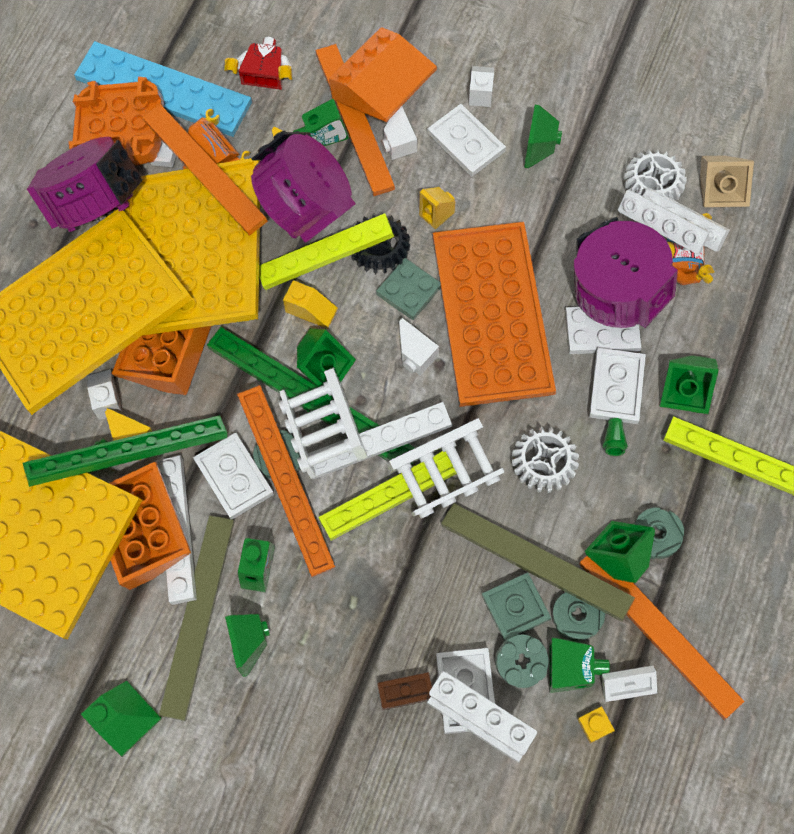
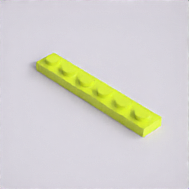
[259,213,394,290]
[663,416,794,495]
[318,451,457,541]

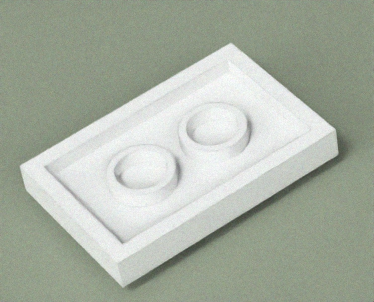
[427,104,506,177]
[565,307,642,354]
[589,348,646,424]
[193,433,274,519]
[436,648,495,734]

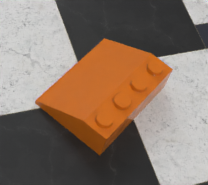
[329,27,437,122]
[111,326,211,395]
[109,462,191,590]

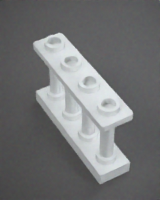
[618,188,730,254]
[278,368,367,479]
[387,418,504,519]
[427,672,537,763]

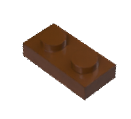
[377,672,432,710]

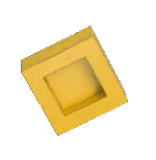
[577,706,615,744]

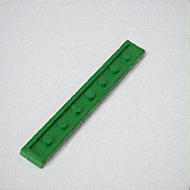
[22,415,227,487]

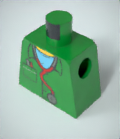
[238,538,275,593]

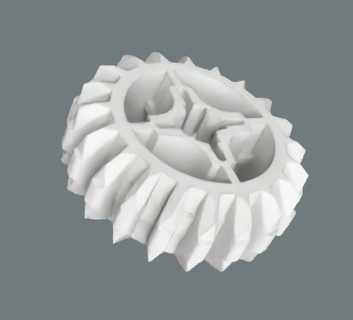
[624,149,687,201]
[512,427,579,493]

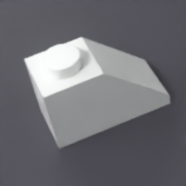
[469,66,494,107]
[381,106,417,160]
[399,318,439,376]
[87,369,122,420]

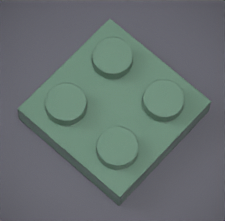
[376,258,441,321]
[481,572,551,640]

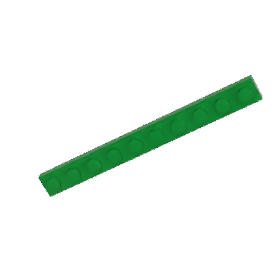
[207,327,415,465]

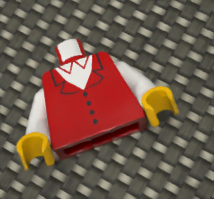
[224,37,293,90]

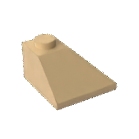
[700,155,754,207]

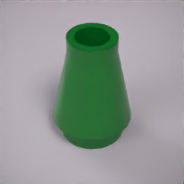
[603,418,628,456]

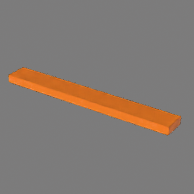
[315,44,395,197]
[142,104,268,236]
[237,385,335,577]
[579,556,745,720]

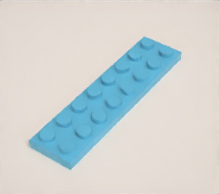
[74,41,252,137]

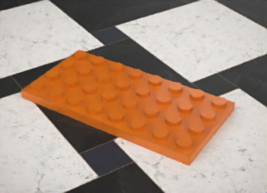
[433,222,556,407]

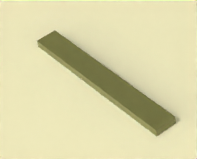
[441,503,635,622]
[159,515,235,721]

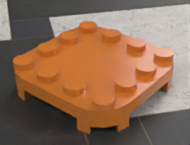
[69,77,164,165]

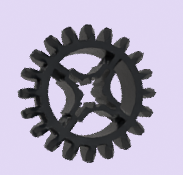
[351,213,410,275]

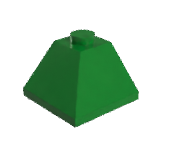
[524,104,562,168]
[297,328,356,387]
[660,356,719,414]
[585,521,655,583]
[225,614,270,677]
[81,681,162,757]

